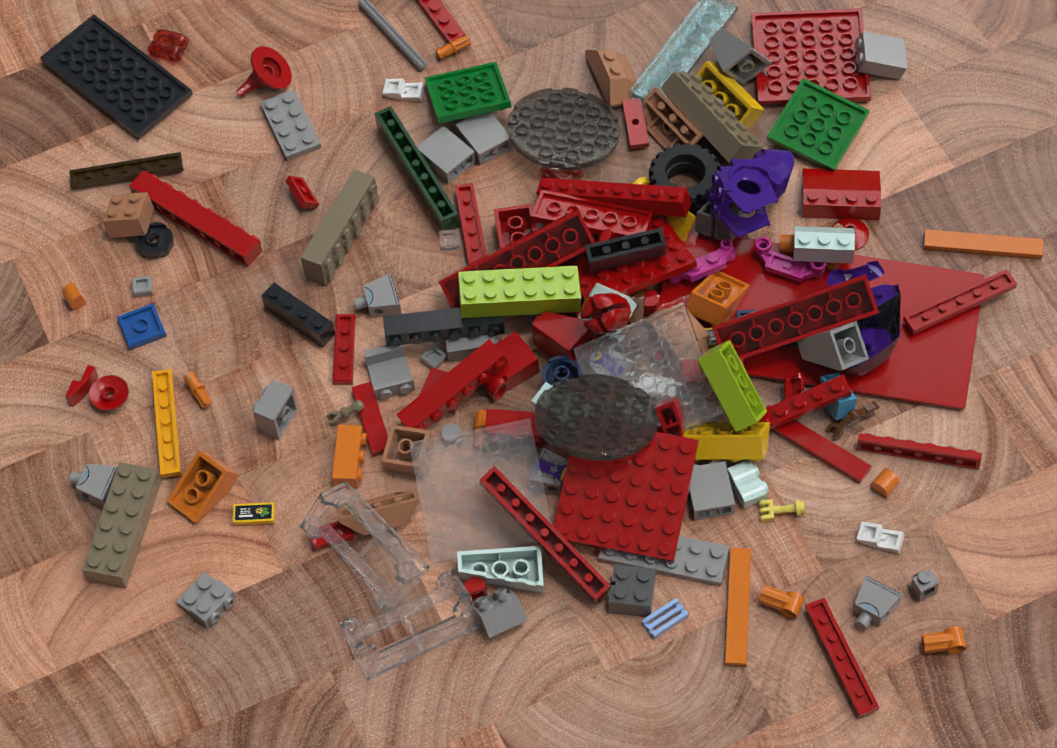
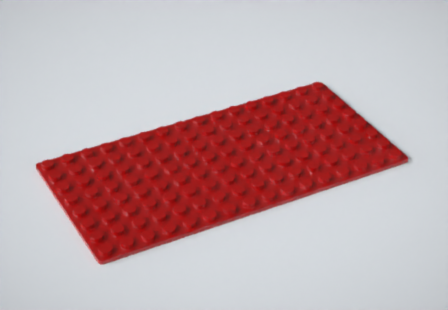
[647,229,985,410]

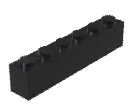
[383,308,505,347]

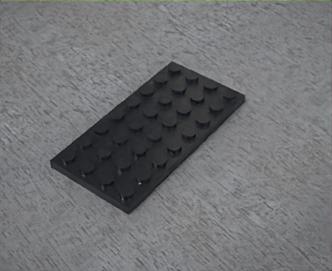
[40,14,193,139]

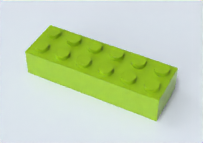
[458,266,581,318]

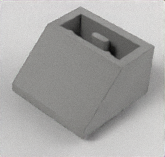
[470,587,527,638]

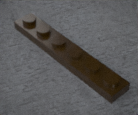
[69,152,184,190]

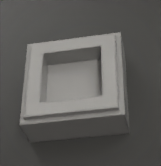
[132,276,153,298]
[420,345,448,369]

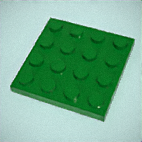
[424,62,512,124]
[767,78,870,171]

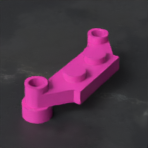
[755,237,826,283]
[667,239,736,284]

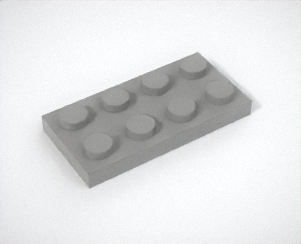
[260,90,322,161]

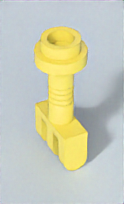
[759,499,805,522]

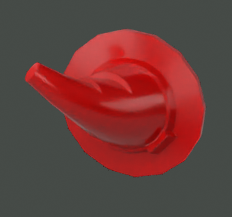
[236,46,292,97]

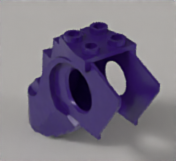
[707,149,794,237]

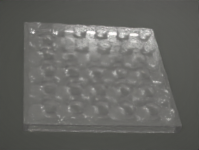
[573,303,725,431]
[409,418,551,564]

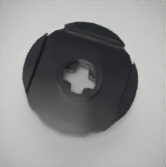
[135,222,174,258]

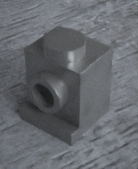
[908,569,939,602]

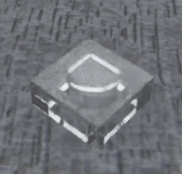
[439,229,460,251]

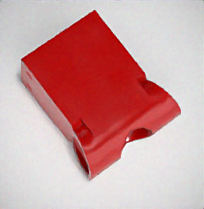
[485,331,540,401]

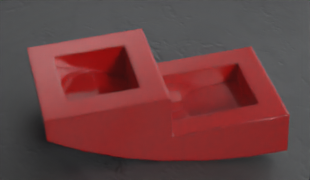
[65,365,99,407]

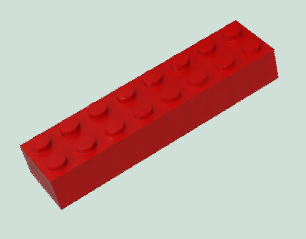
[438,209,596,308]
[712,274,879,359]

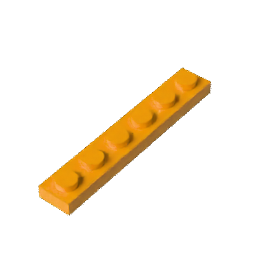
[152,369,182,478]

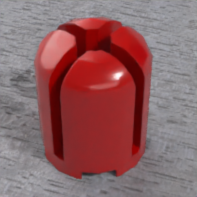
[580,293,632,334]

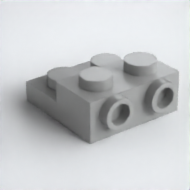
[176,572,236,628]

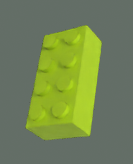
[698,340,767,432]

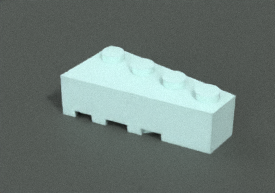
[457,546,544,593]

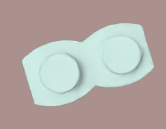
[727,460,769,509]

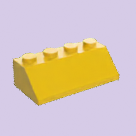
[697,61,765,129]
[685,422,770,462]

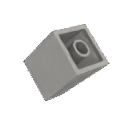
[709,28,772,85]
[797,321,869,371]

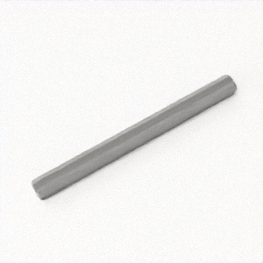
[358,0,427,71]

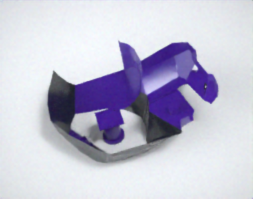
[808,261,901,376]

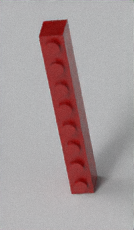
[129,170,263,267]
[536,178,691,217]
[479,466,611,604]

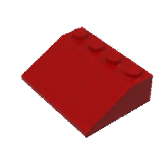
[802,168,881,220]

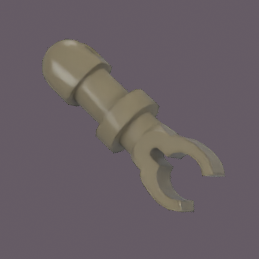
[326,400,364,426]

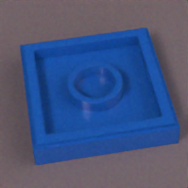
[117,303,167,350]

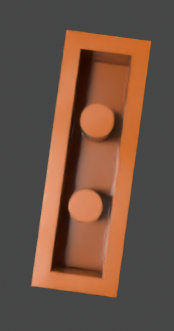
[332,425,367,488]

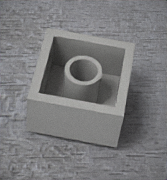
[252,380,299,440]

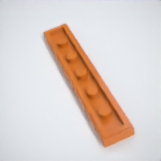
[924,229,1043,259]
[725,547,751,667]

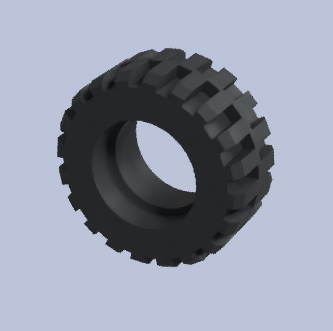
[649,143,721,216]

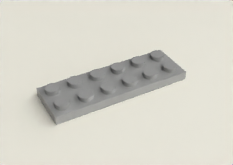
[598,536,730,586]

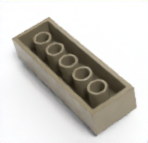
[661,71,763,163]
[301,169,379,286]
[82,462,162,588]

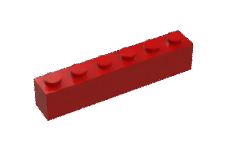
[396,339,509,430]

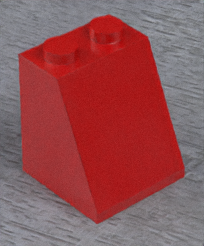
[532,311,595,362]

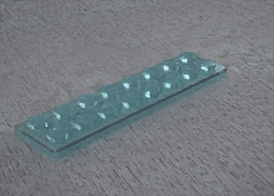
[629,0,738,101]

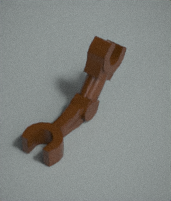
[826,401,879,440]

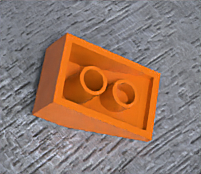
[687,271,750,326]
[167,450,239,523]

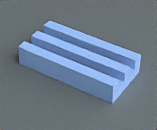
[642,598,689,639]

